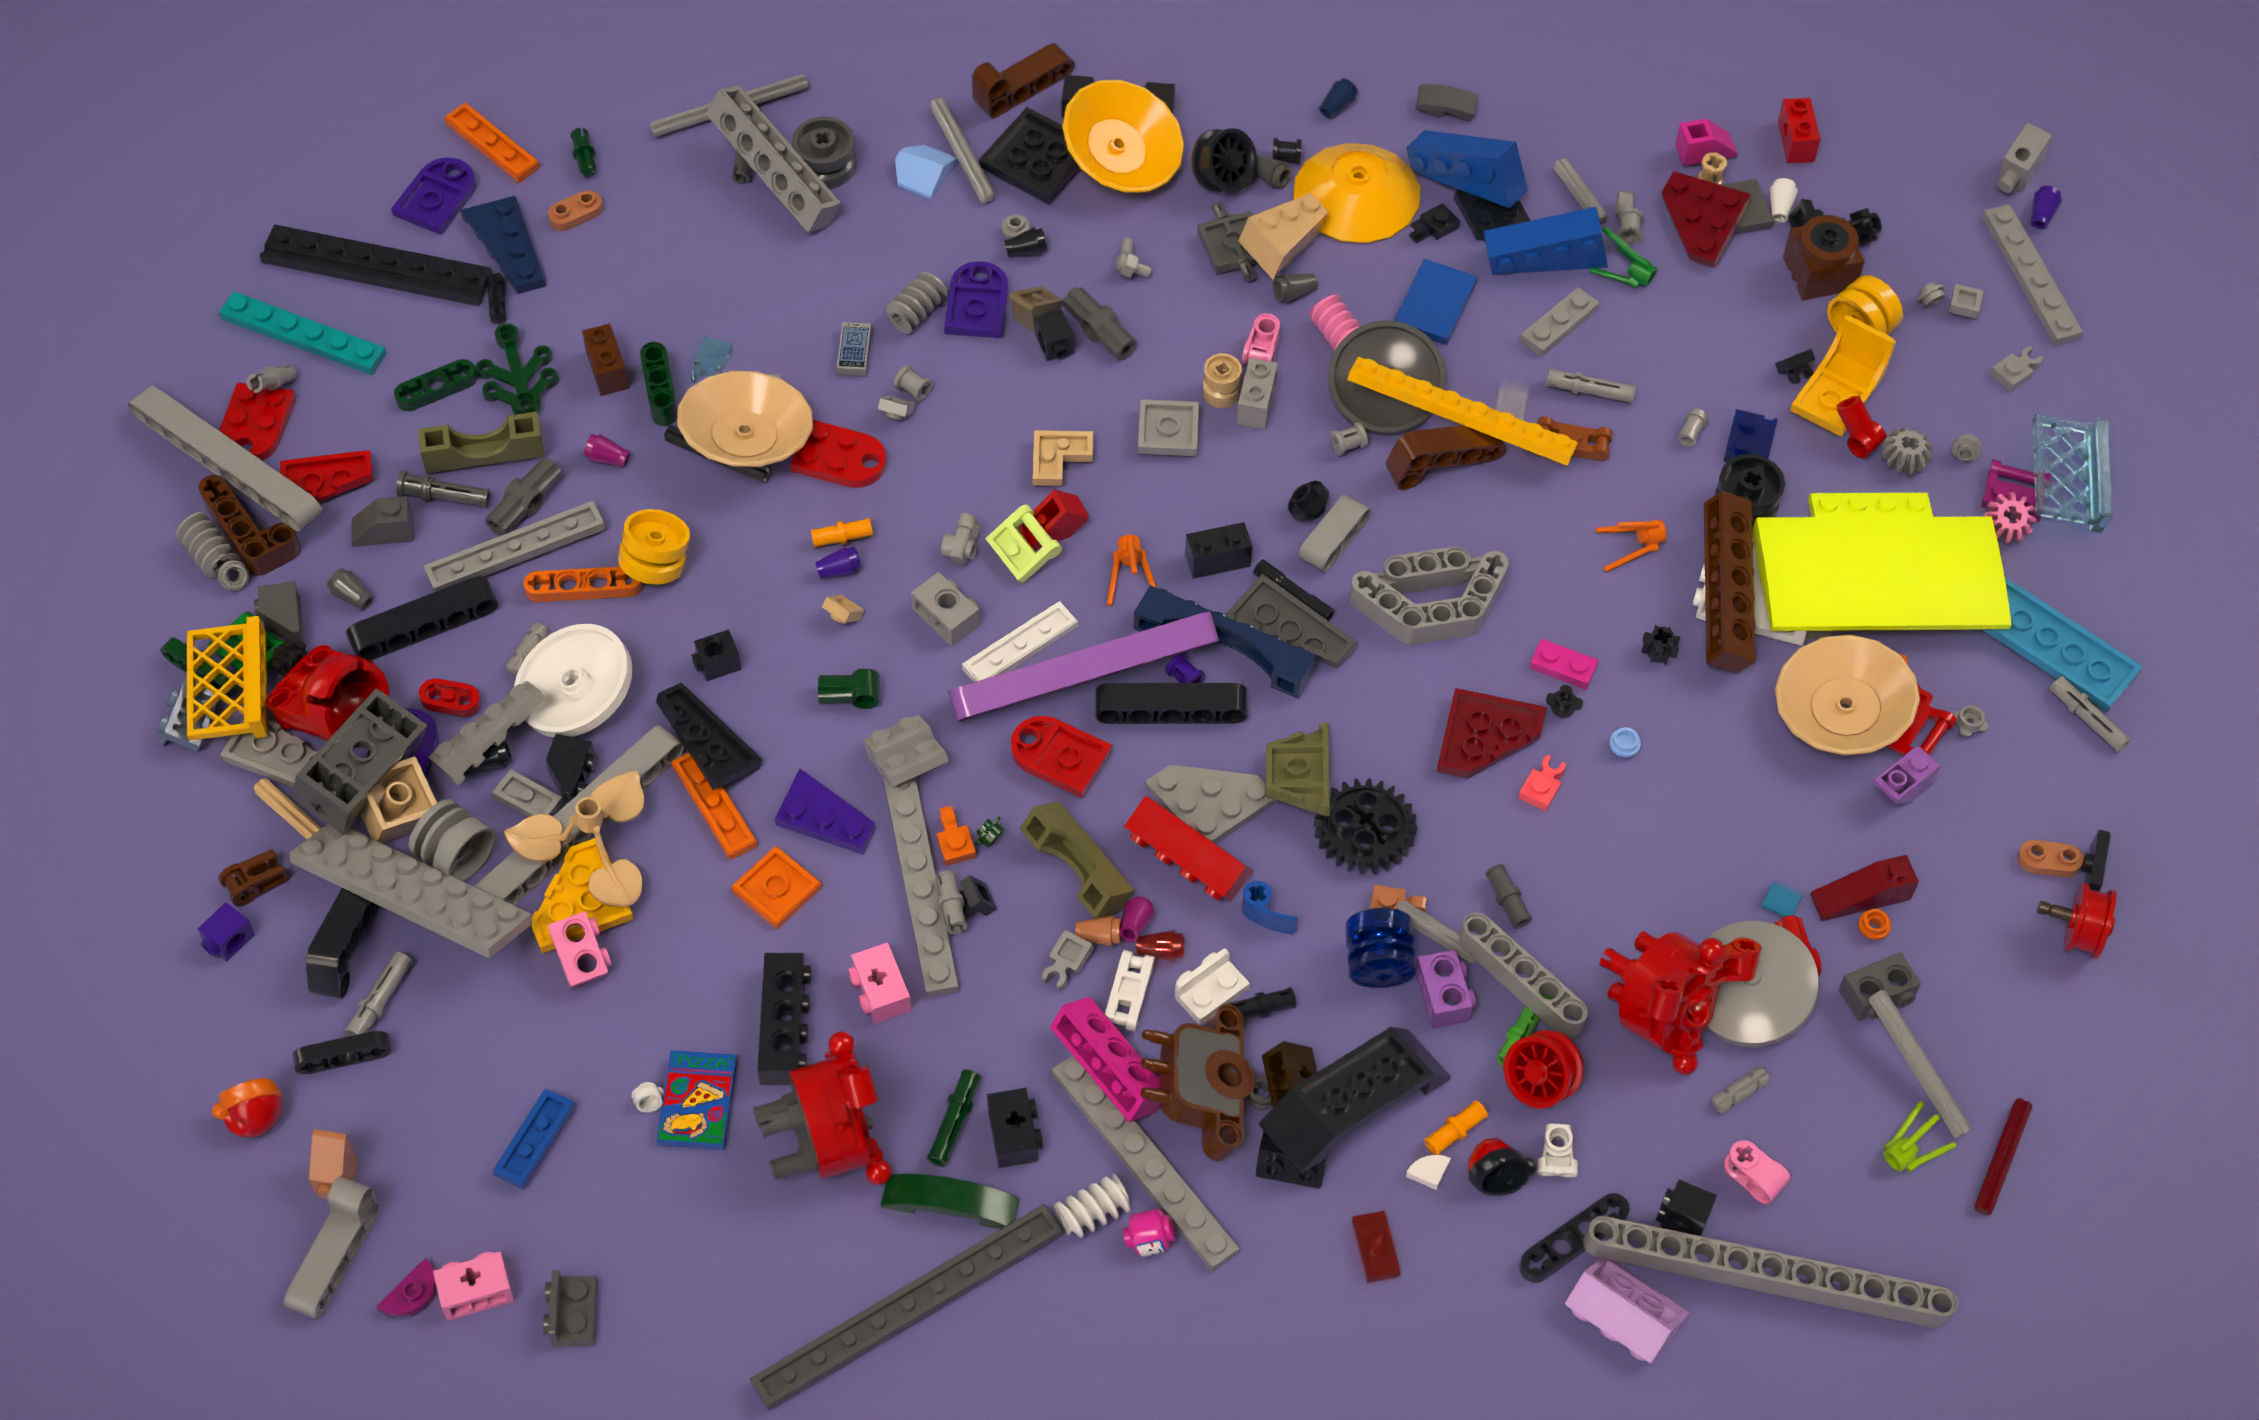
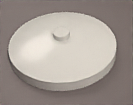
[514,624,632,738]

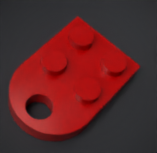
[219,382,296,461]
[790,420,886,488]
[1011,716,1112,798]

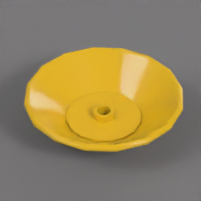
[1062,80,1184,193]
[1293,143,1421,243]

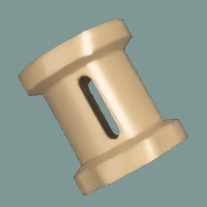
[1698,152,1727,185]

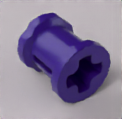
[1165,653,1206,683]

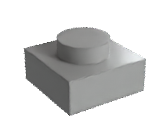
[1948,284,1984,319]
[878,395,916,420]

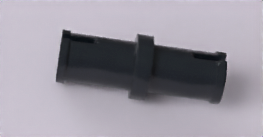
[1228,987,1296,1020]

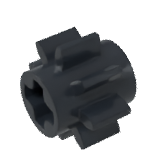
[1848,208,1882,245]
[1641,625,1680,664]
[271,639,309,677]

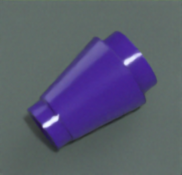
[2031,186,2062,229]
[815,546,862,579]

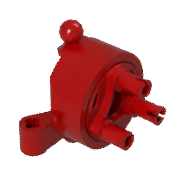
[1599,931,1762,1075]

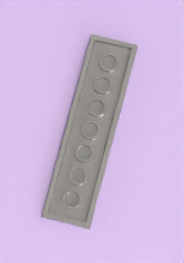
[289,824,532,959]

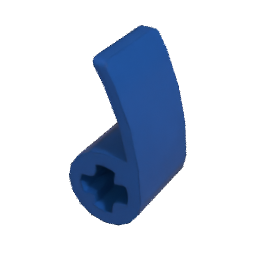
[1242,881,1298,935]

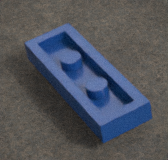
[493,1088,575,1190]

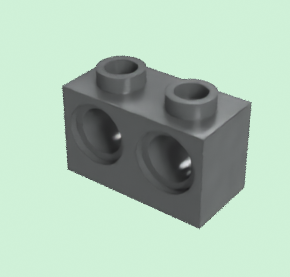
[1839,952,1921,1022]

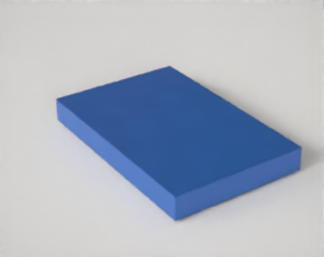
[1394,259,1478,345]

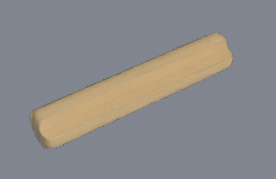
[253,778,322,839]

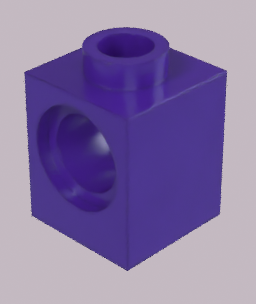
[198,902,255,962]

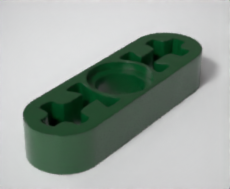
[394,359,477,411]
[160,637,238,696]

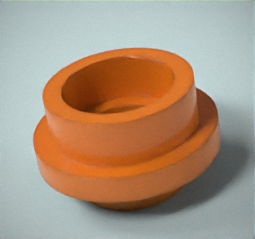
[1858,909,1891,940]

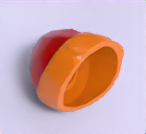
[212,1078,283,1138]

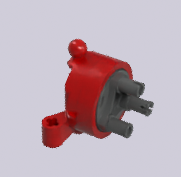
[753,1031,892,1185]

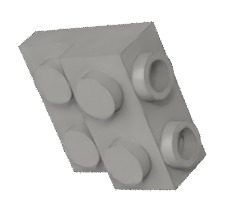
[863,714,949,787]

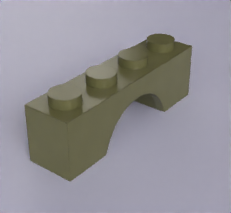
[418,412,545,473]
[1019,801,1135,919]

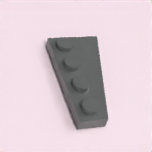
[1225,574,1357,668]

